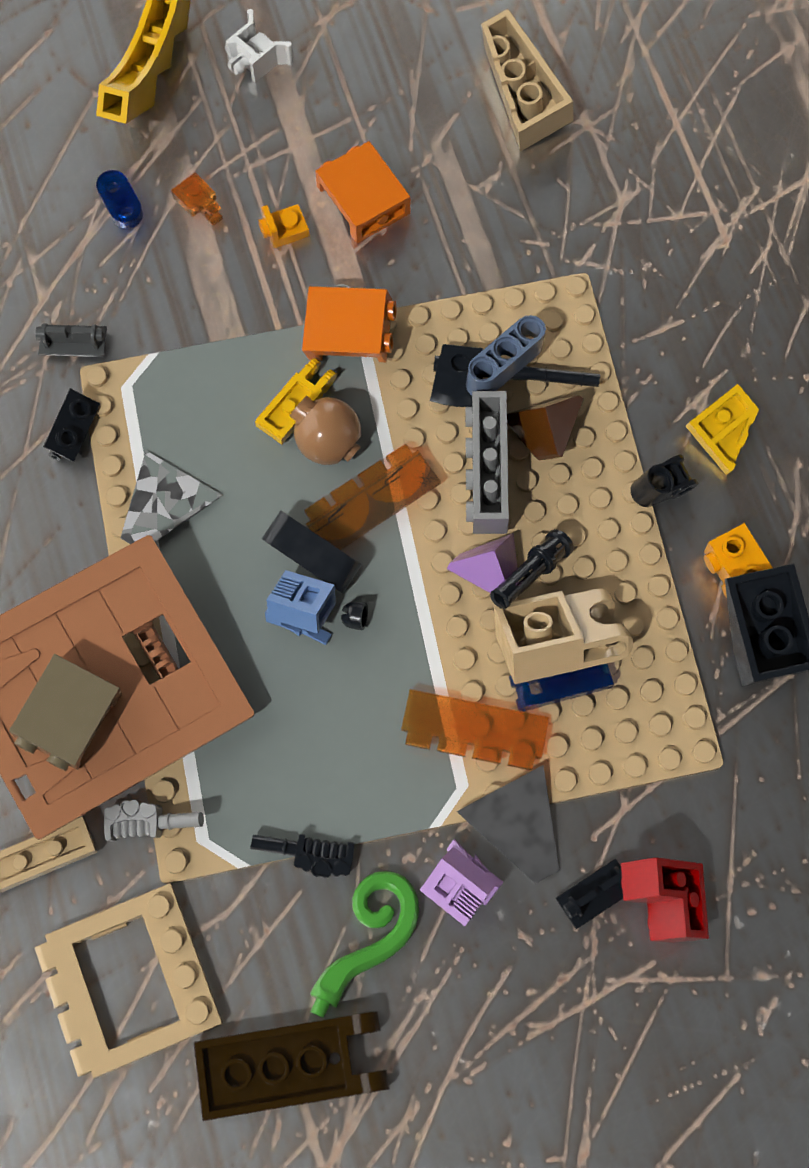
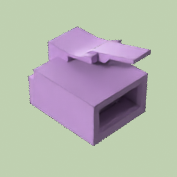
[420,839,503,926]

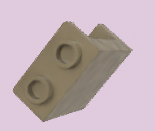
[9,654,122,771]

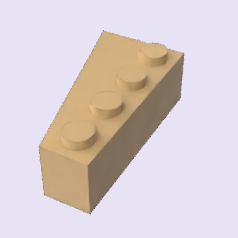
[481,9,573,152]

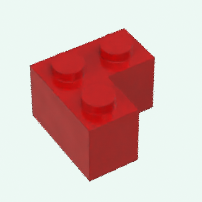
[621,857,709,943]

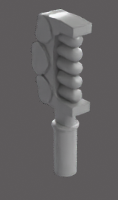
[104,800,204,841]

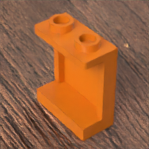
[315,141,410,243]
[302,286,397,363]

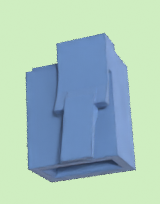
[265,570,336,645]

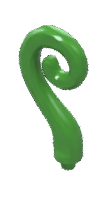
[310,871,419,1018]

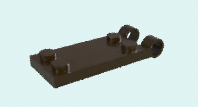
[194,1011,389,1121]

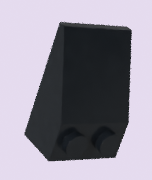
[725,564,809,687]

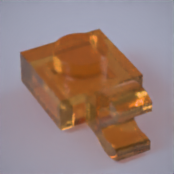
[171,172,223,226]

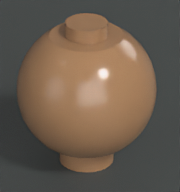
[289,396,361,465]

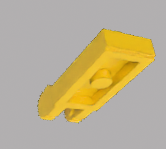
[255,358,337,445]

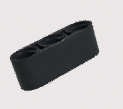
[262,510,362,593]

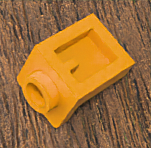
[258,204,310,248]

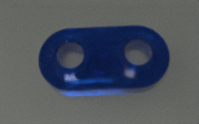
[96,170,143,229]

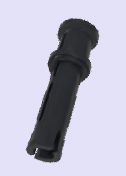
[490,529,574,609]

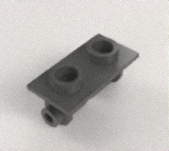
[35,323,107,357]

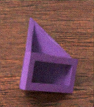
[447,533,519,593]

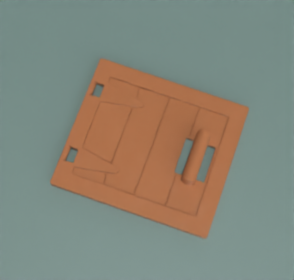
[0,535,254,840]

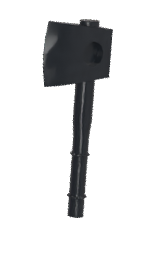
[430,344,600,407]

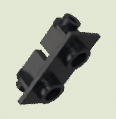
[43,388,100,462]
[555,859,623,930]

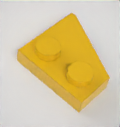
[685,384,759,475]

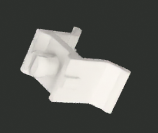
[225,9,294,83]

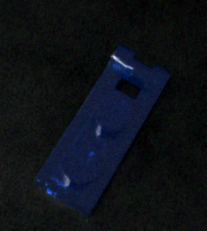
[508,663,614,712]

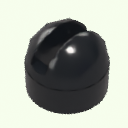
[341,601,368,630]

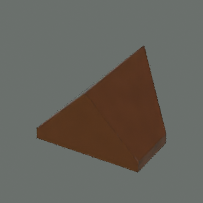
[507,395,583,460]

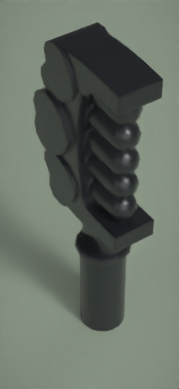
[250,834,354,878]

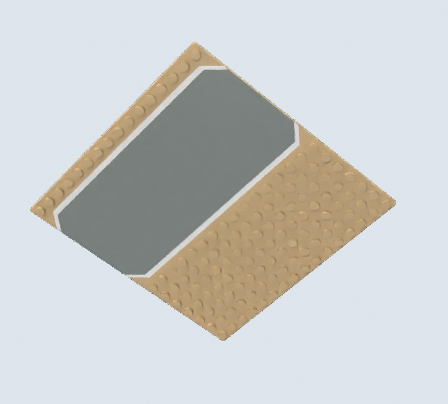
[80,273,723,884]

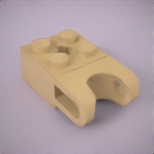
[494,588,634,684]

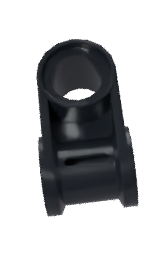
[630,454,699,507]

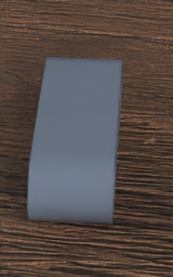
[466,315,546,395]

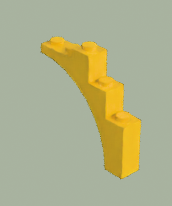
[96,0,191,124]

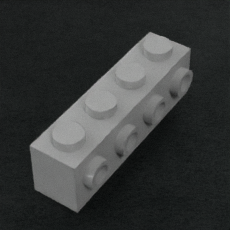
[465,391,509,534]

